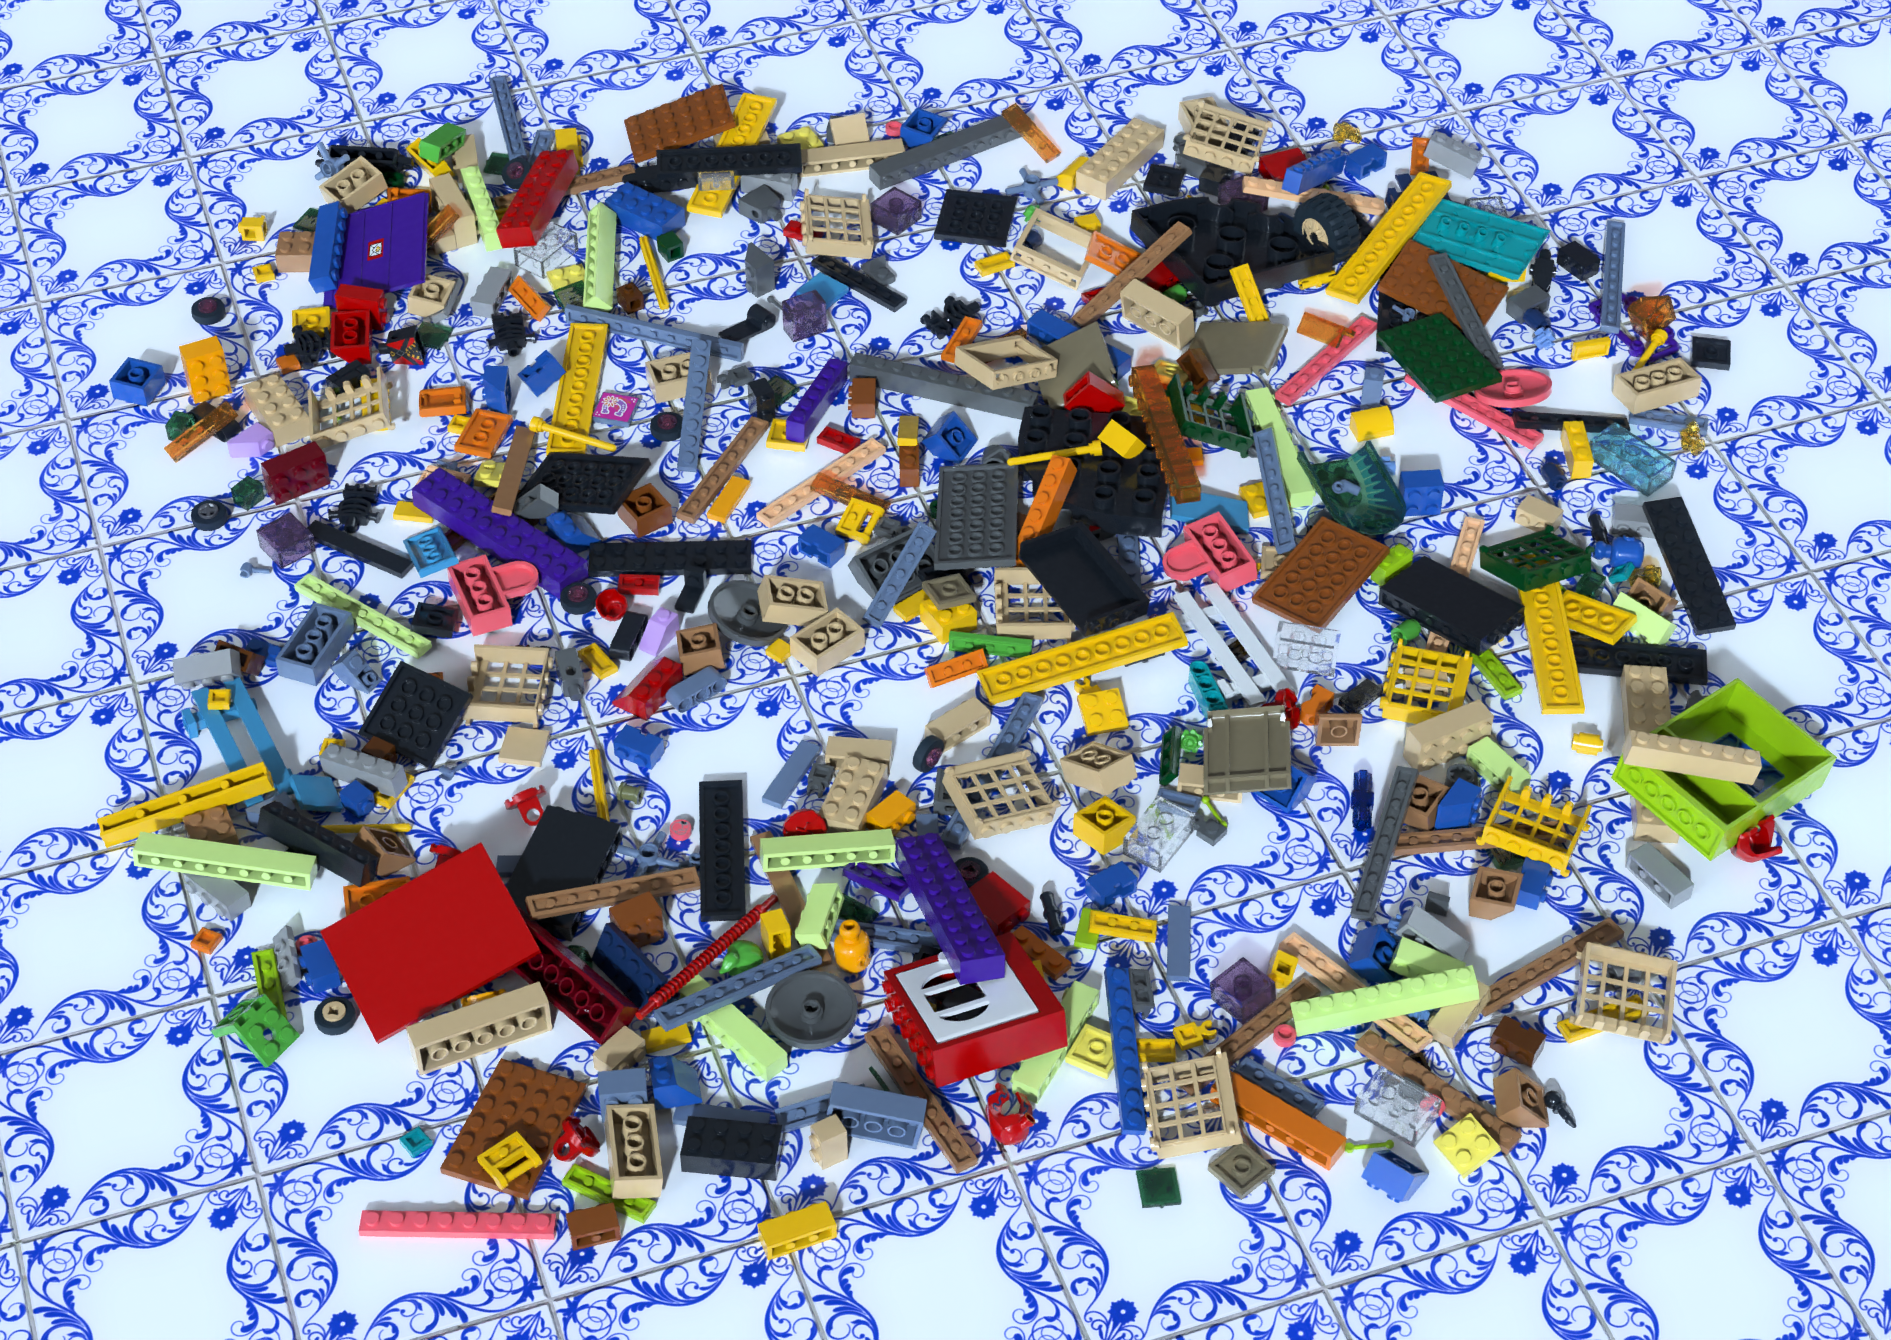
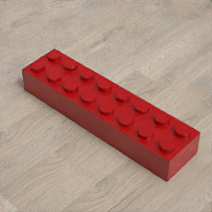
[496,149,579,248]

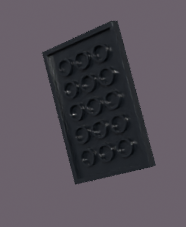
[516,452,651,515]

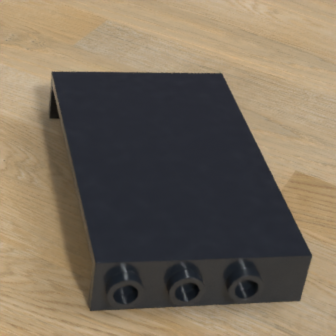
[1018,521,1150,637]
[1378,556,1525,656]
[506,805,623,942]

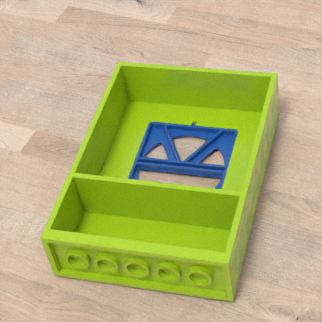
[1611,678,1837,861]

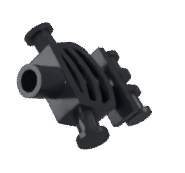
[920,296,980,340]
[486,310,536,357]
[283,325,335,370]
[328,483,381,534]

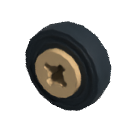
[314,997,356,1036]

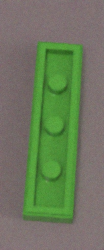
[949,631,1032,658]

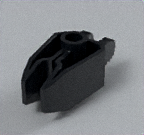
[1529,249,1557,293]

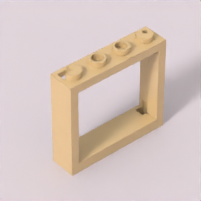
[1010,207,1092,291]
[954,335,1058,390]

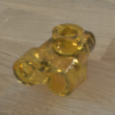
[1332,122,1362,144]
[1680,421,1705,456]
[1629,564,1662,588]

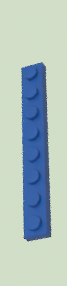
[1104,967,1147,1135]

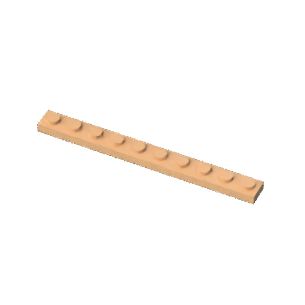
[1425,516,1485,653]

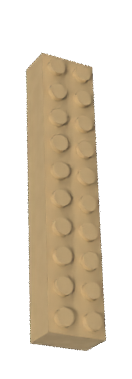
[1620,665,1680,844]

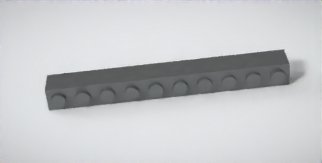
[869,108,1031,190]
[849,352,1038,420]

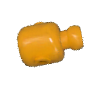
[834,920,871,973]

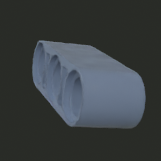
[665,666,727,713]

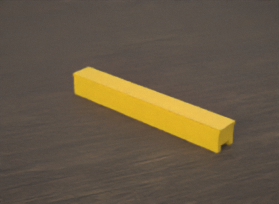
[97,762,275,848]

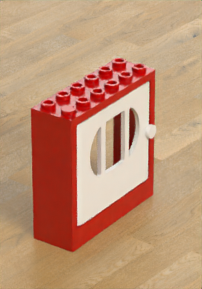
[882,932,1068,1088]

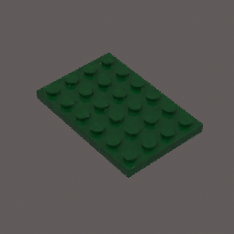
[1376,312,1502,404]

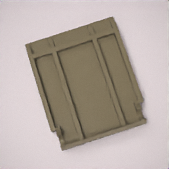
[1037,321,1118,410]
[1188,321,1288,376]
[1203,705,1292,796]

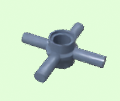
[314,141,350,181]
[1005,168,1058,206]
[617,831,681,878]

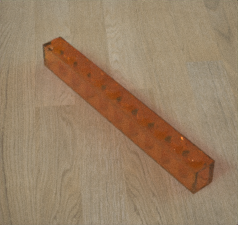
[1128,364,1201,504]

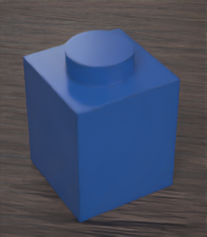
[339,780,376,819]

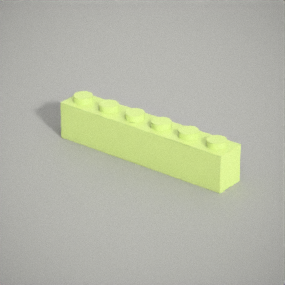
[460,166,503,252]
[760,829,895,872]
[678,974,788,1082]
[1010,980,1100,1104]

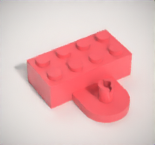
[1162,512,1258,593]
[447,554,539,637]

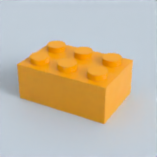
[179,336,232,404]

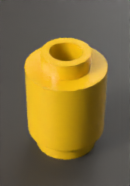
[1571,732,1604,756]

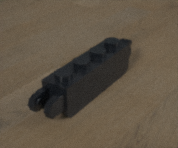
[315,145,414,173]
[622,165,701,193]

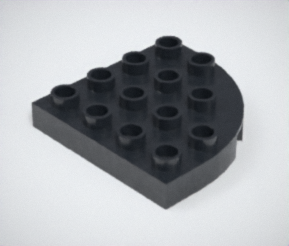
[1130,197,1334,307]
[1018,405,1179,538]

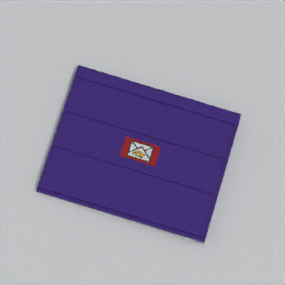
[323,192,430,309]

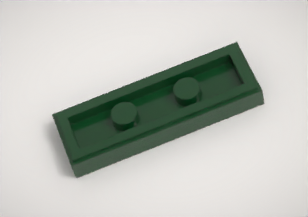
[1159,725,1181,787]

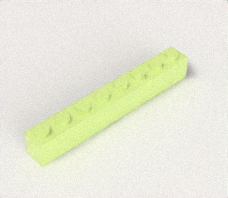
[583,202,617,313]
[1245,387,1316,508]
[133,832,317,891]
[1290,965,1479,1037]

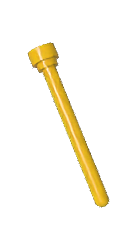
[1632,329,1668,370]
[529,416,617,452]
[1007,440,1102,466]
[318,823,412,834]

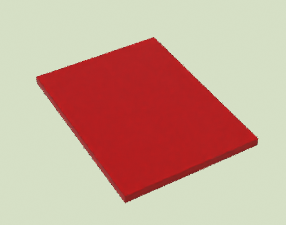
[320,842,542,1044]

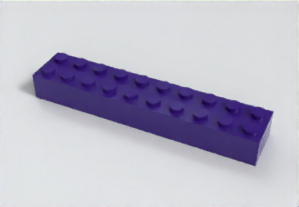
[412,467,589,599]
[896,833,1005,985]

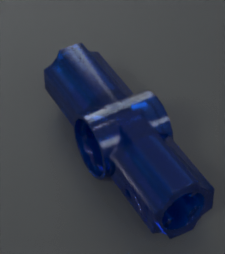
[1351,770,1374,831]

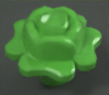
[1023,205,1040,222]
[1180,729,1203,754]

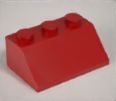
[330,309,373,365]
[612,656,683,721]

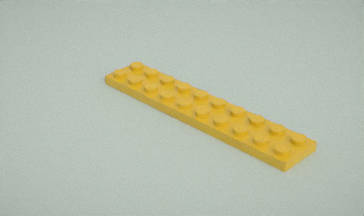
[687,92,777,218]
[1325,172,1452,305]
[546,323,609,456]
[1512,554,1585,715]
[976,612,1188,706]

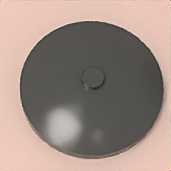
[707,580,788,647]
[765,970,858,1050]

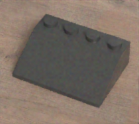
[847,527,935,605]

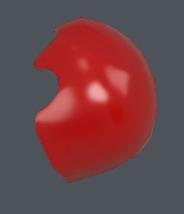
[595,589,629,622]

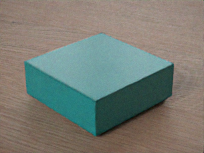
[1608,562,1635,584]
[399,1126,433,1158]

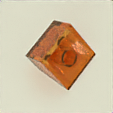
[1627,295,1676,342]

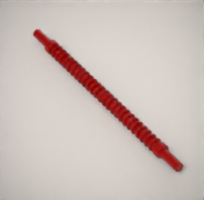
[635,894,778,1020]

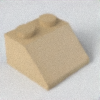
[407,274,456,317]

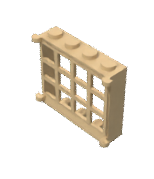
[1183,100,1273,175]
[799,188,874,259]
[308,366,396,451]
[994,567,1075,644]
[462,644,554,730]
[942,749,1061,840]
[1569,942,1678,1044]
[1141,1047,1243,1160]

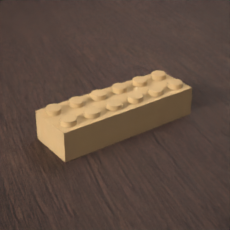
[1075,117,1164,201]
[406,982,552,1076]

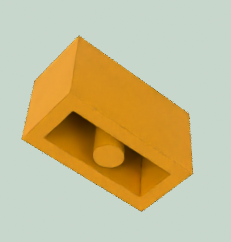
[866,790,916,836]

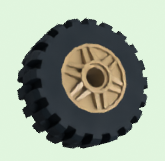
[1293,193,1361,266]

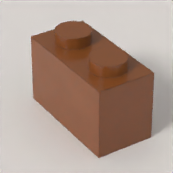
[848,378,876,418]
[899,443,919,487]
[565,1202,621,1251]

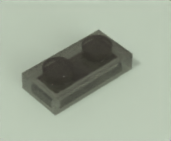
[1338,678,1383,713]

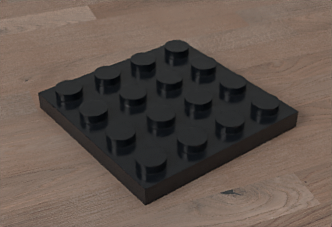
[934,189,1018,248]
[358,661,474,770]

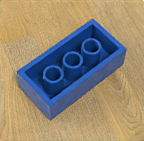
[605,182,686,241]

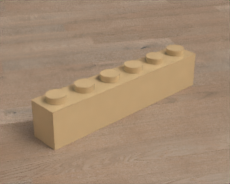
[799,138,905,177]
[1622,730,1762,785]

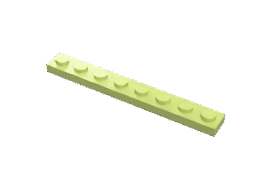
[294,573,432,659]

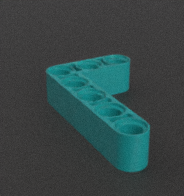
[1188,661,1229,721]

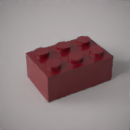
[260,441,331,506]

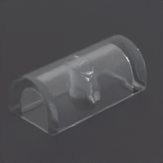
[698,171,735,191]

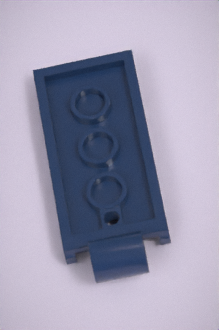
[591,922,680,1018]

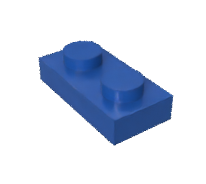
[245,638,283,668]

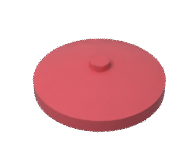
[1474,369,1552,408]

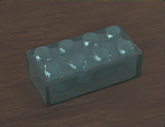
[1589,422,1677,497]

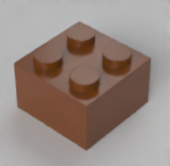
[617,483,673,538]
[609,891,664,949]

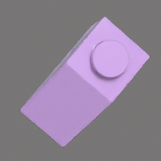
[227,422,275,458]
[639,607,679,657]

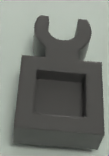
[717,365,753,390]
[874,516,912,539]
[807,762,835,798]
[1187,812,1227,847]

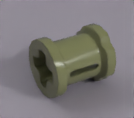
[617,781,644,805]

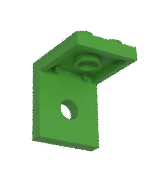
[210,994,300,1068]

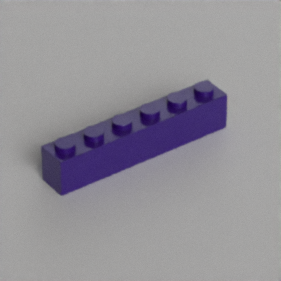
[786,358,848,443]

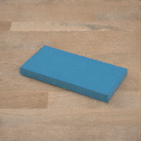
[1169,487,1249,534]
[403,526,459,578]

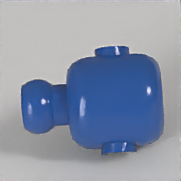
[1593,535,1645,571]

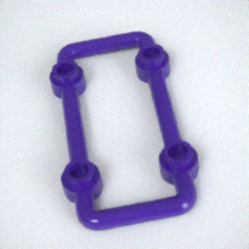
[1588,293,1680,363]

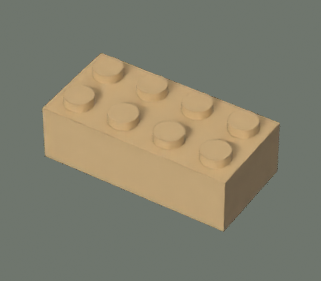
[429,173,479,249]
[1120,278,1195,350]
[1612,357,1702,414]
[242,373,310,448]
[1403,699,1494,772]
[819,754,888,834]
[604,1104,663,1199]

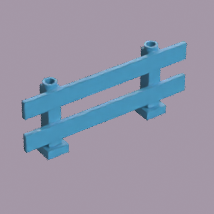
[181,677,294,810]

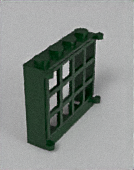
[1162,374,1254,458]
[1479,525,1595,592]

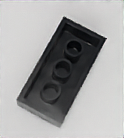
[680,1116,783,1181]

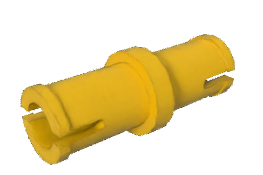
[1298,270,1336,290]

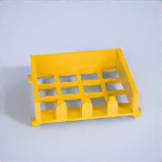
[1379,638,1473,724]
[1476,776,1592,877]

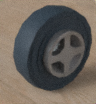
[191,500,228,531]

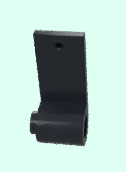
[718,303,776,342]

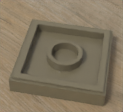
[922,573,977,610]
[1207,1141,1276,1200]

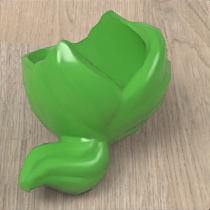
[719,940,764,976]

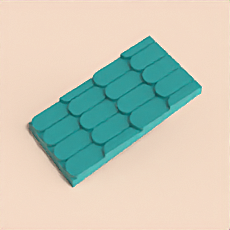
[1412,199,1551,280]

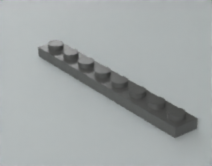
[1427,253,1504,371]
[1350,766,1419,922]

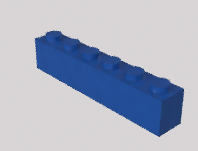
[1282,147,1347,195]
[308,201,348,294]
[1027,309,1131,381]

